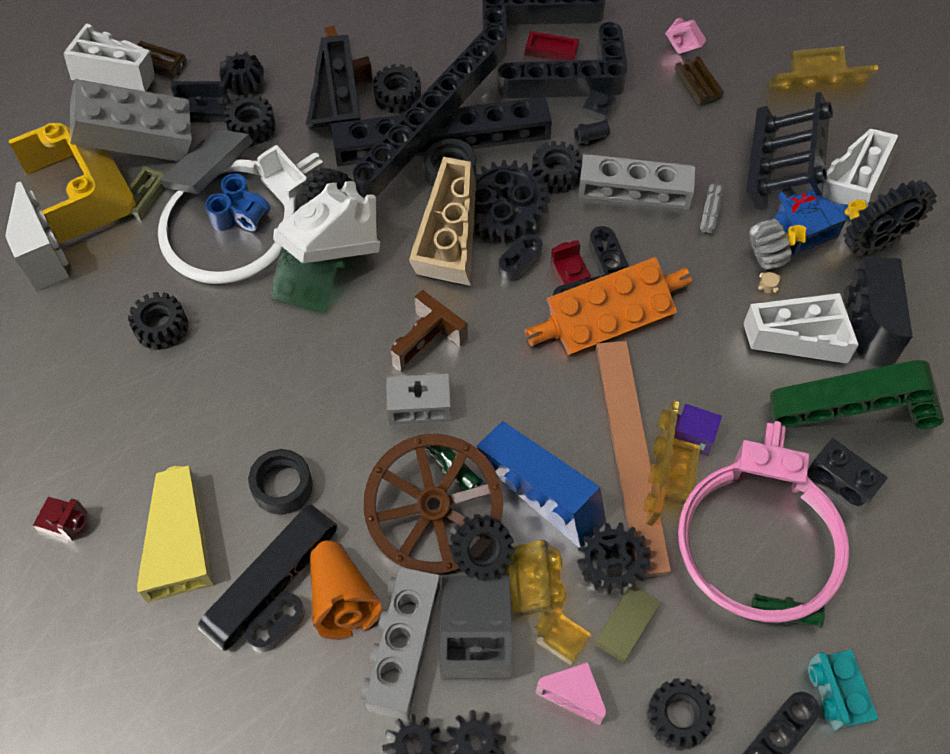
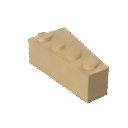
[409,157,476,286]

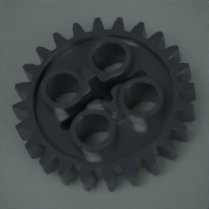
[473,160,550,243]
[843,180,937,256]

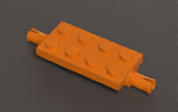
[525,257,692,355]

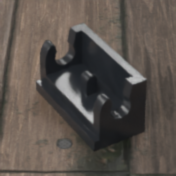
[170,81,231,122]

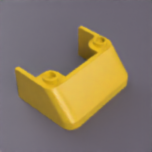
[8,123,136,244]

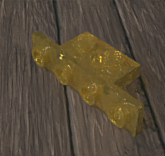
[768,46,879,90]
[643,400,700,526]

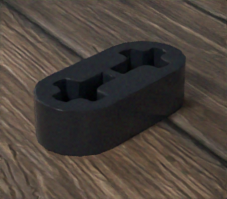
[498,234,543,282]
[245,593,305,652]

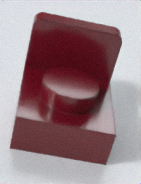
[550,240,591,285]
[33,496,87,541]

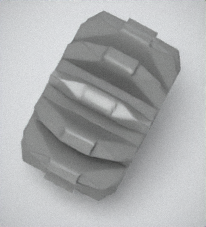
[749,219,792,270]

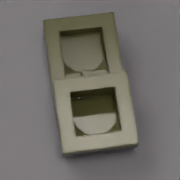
[594,587,661,663]

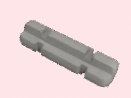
[700,183,724,234]

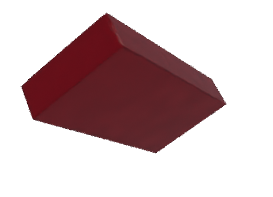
[524,31,580,61]

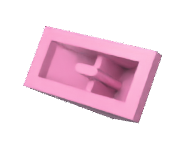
[536,662,606,725]

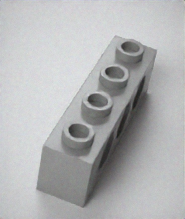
[578,154,695,210]
[361,567,440,720]

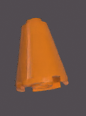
[310,540,382,639]

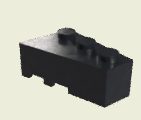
[306,34,361,128]

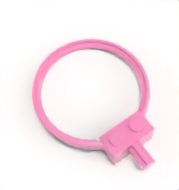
[678,421,849,623]

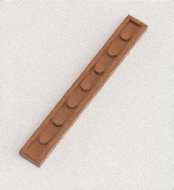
[596,341,671,577]

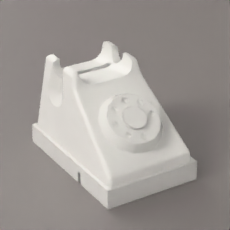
[273,181,380,263]

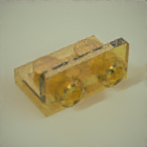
[509,540,566,616]

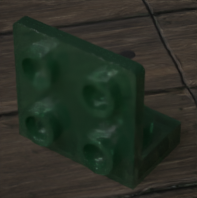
[270,247,348,312]

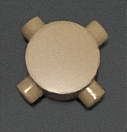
[758,272,781,293]

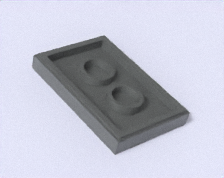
[160,129,253,194]

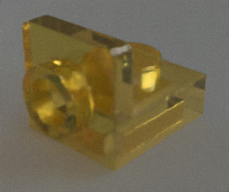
[535,605,591,666]

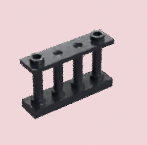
[746,92,833,209]

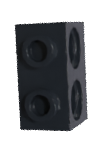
[807,437,889,515]

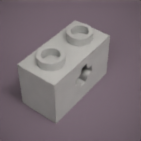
[386,372,451,425]

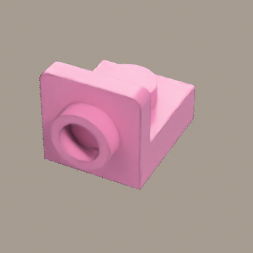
[665,18,706,54]

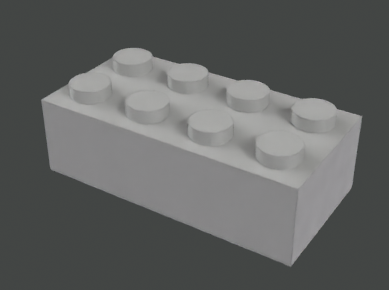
[70,79,192,161]

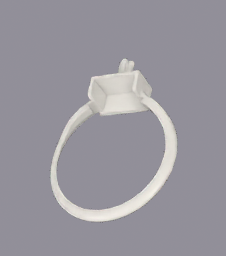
[158,145,324,284]

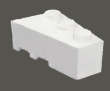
[63,23,155,92]
[822,128,898,206]
[743,293,858,364]

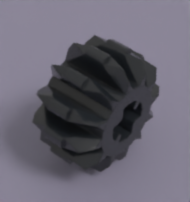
[219,51,264,96]
[444,710,507,754]
[382,714,445,754]

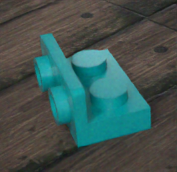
[808,649,879,731]

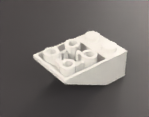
[5,181,69,291]

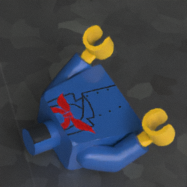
[774,187,867,256]

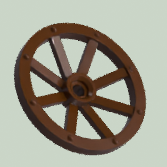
[363,434,503,574]

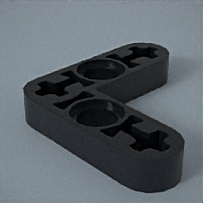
[553,226,629,295]

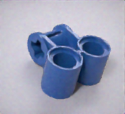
[205,173,271,231]

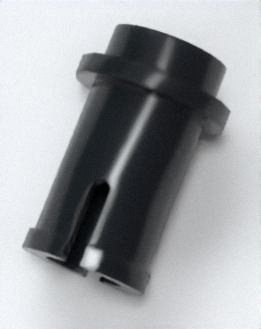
[574,120,610,145]

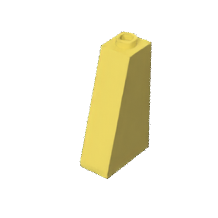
[137,465,214,603]

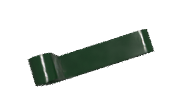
[770,360,944,429]

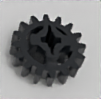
[577,522,651,596]

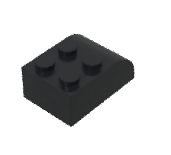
[844,257,913,367]

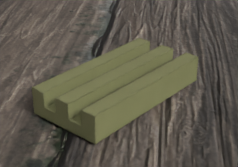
[128,166,166,220]

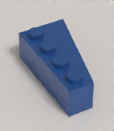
[476,421,606,547]

